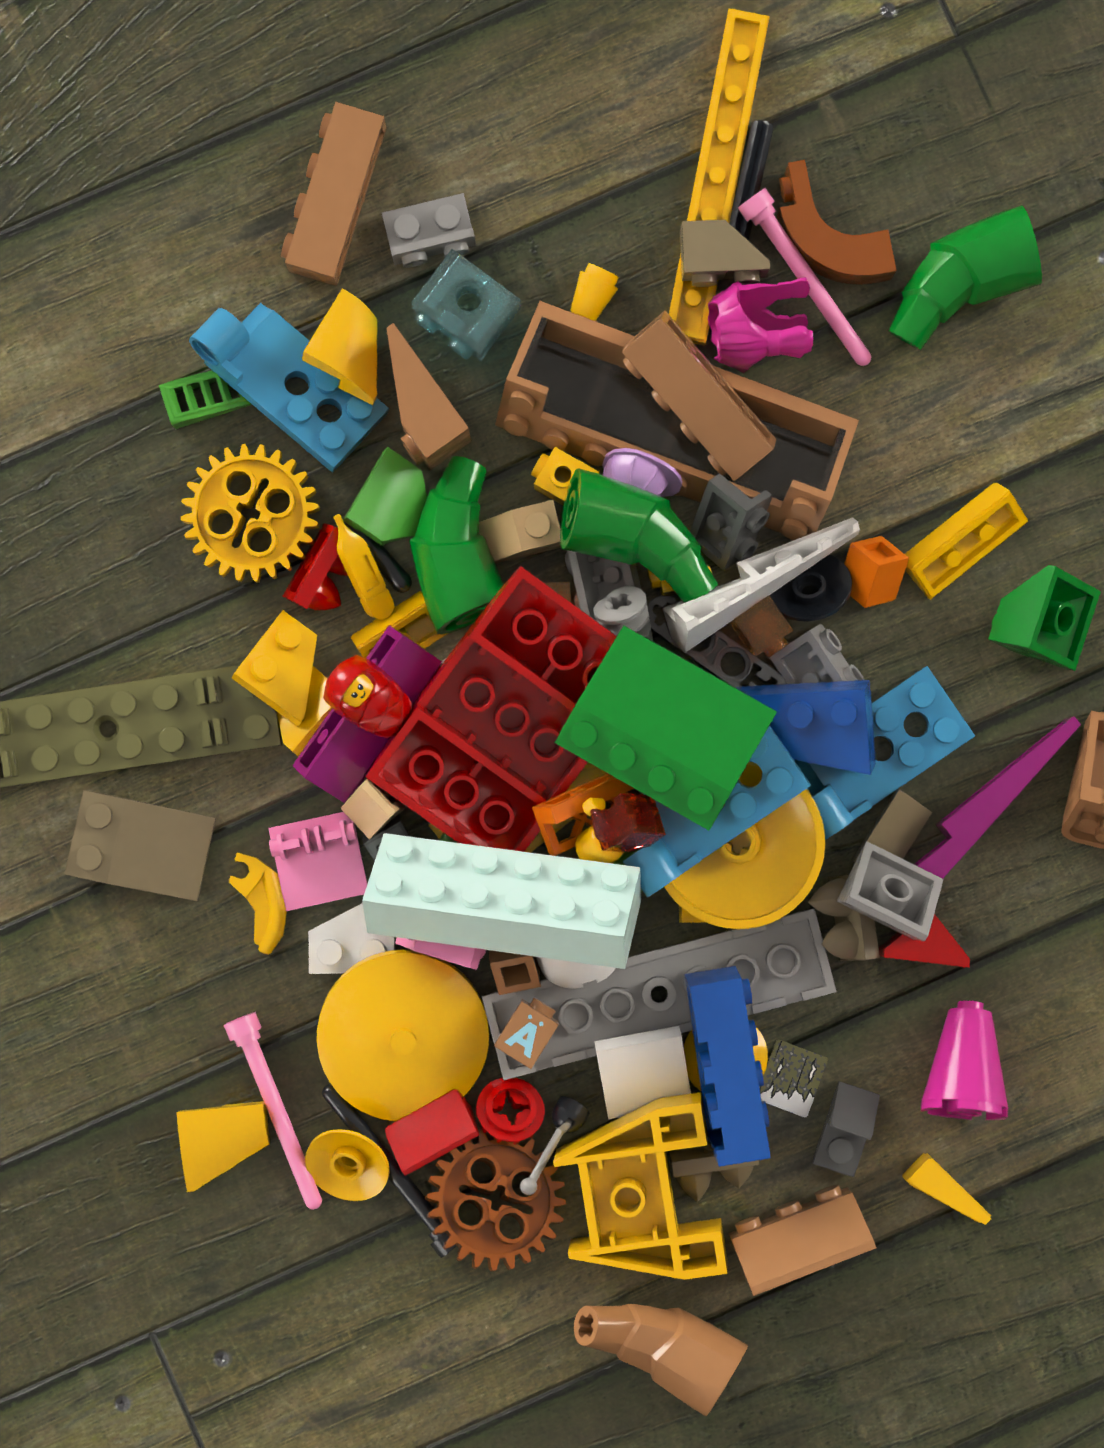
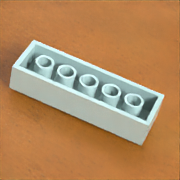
[362,833,641,969]

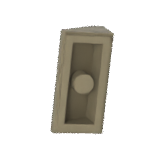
[851,789,932,864]

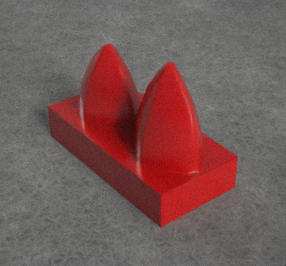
[282,523,348,610]

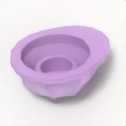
[602,448,683,497]

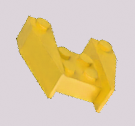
[553,1092,728,1280]

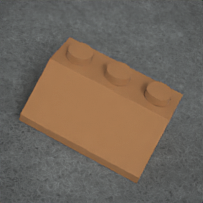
[728,1185,877,1296]

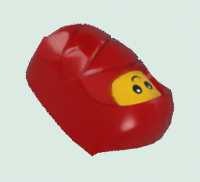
[323,655,412,738]

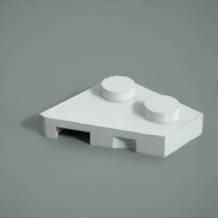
[308,903,395,974]

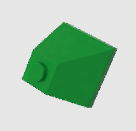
[988,565,1101,671]

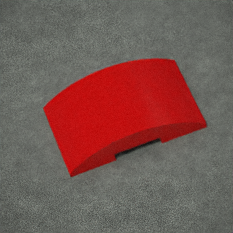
[366,566,617,852]

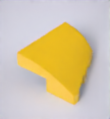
[302,288,377,405]
[176,1101,270,1192]

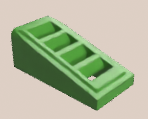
[159,370,252,429]

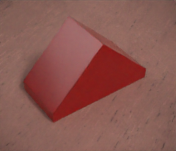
[879,914,970,968]

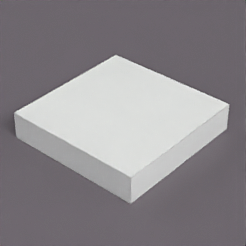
[594,1026,691,1120]

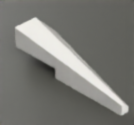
[663,517,860,653]

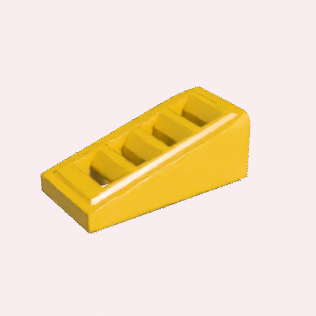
[902,1153,991,1225]

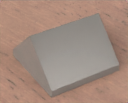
[837,841,944,941]

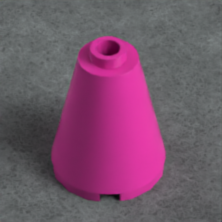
[921,1001,1008,1120]

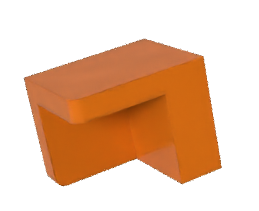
[844,536,909,608]

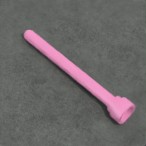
[738,188,871,366]
[224,1012,322,1210]

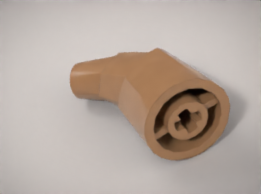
[574,1304,748,1417]

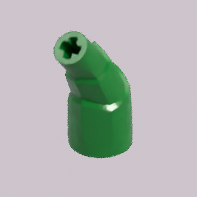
[888,205,1042,350]
[409,456,504,634]
[560,468,718,603]

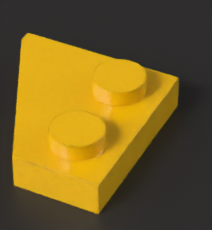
[232,610,317,727]

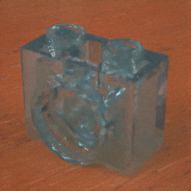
[411,249,521,362]

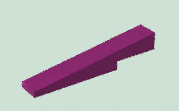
[914,716,1081,879]

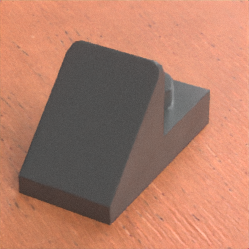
[812,1081,880,1177]

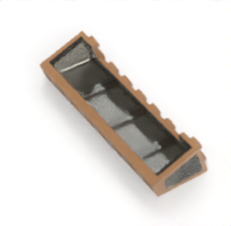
[495,301,859,540]

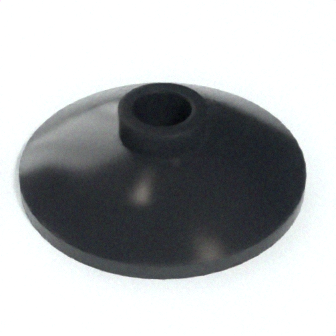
[768,555,852,622]

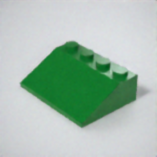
[554,625,777,831]

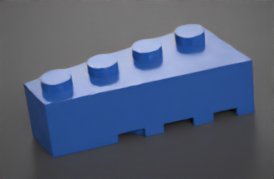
[735,680,876,775]
[684,966,771,1167]

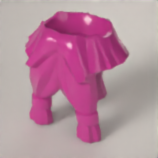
[708,277,813,373]

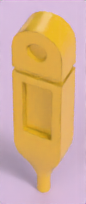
[333,514,394,620]

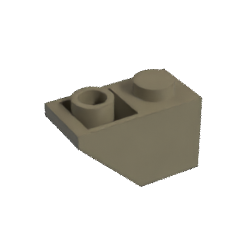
[680,220,770,287]

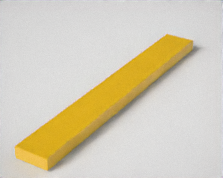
[669,8,770,346]

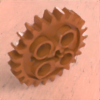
[425,1130,566,1272]

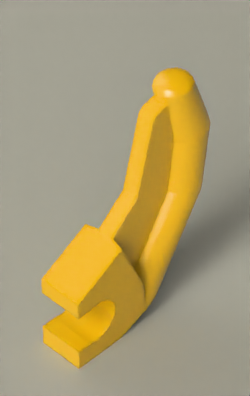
[229,853,287,955]

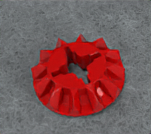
[476,1077,545,1145]

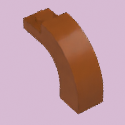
[776,160,897,284]

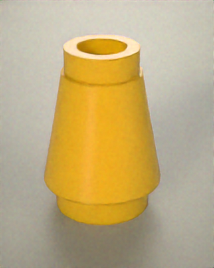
[570,263,619,321]

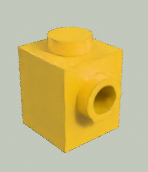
[531,447,599,506]

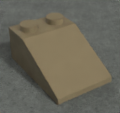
[64,790,216,901]

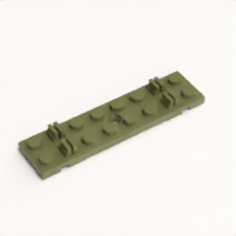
[0,665,282,788]

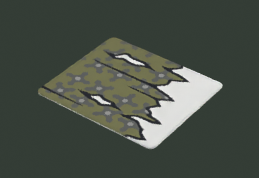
[759,1040,828,1117]

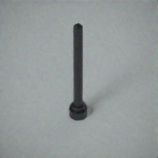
[322,1084,457,1258]

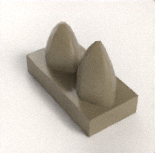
[808,874,880,961]
[669,1139,759,1202]

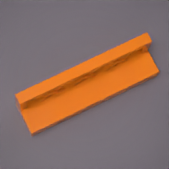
[532,773,634,856]

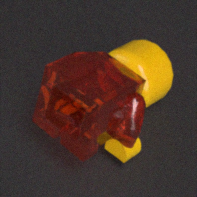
[575,793,666,864]

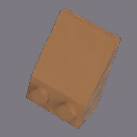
[386,323,471,471]

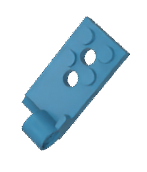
[189,303,389,473]
[794,666,975,840]
[618,725,811,897]

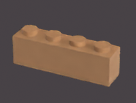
[281,102,387,286]
[622,311,776,482]

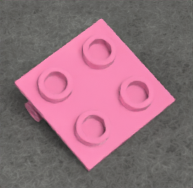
[268,812,367,911]

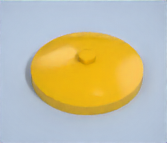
[664,762,826,929]
[317,950,489,1121]

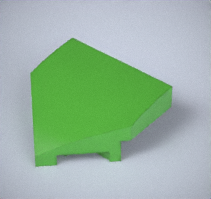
[343,447,427,546]

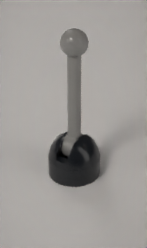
[520,1096,590,1195]

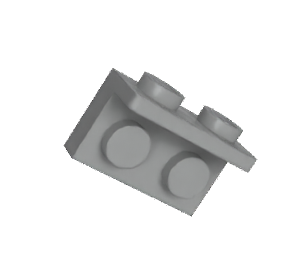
[382,193,476,268]
[770,624,864,684]

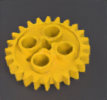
[181,444,320,583]

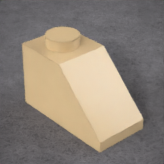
[478,500,561,564]

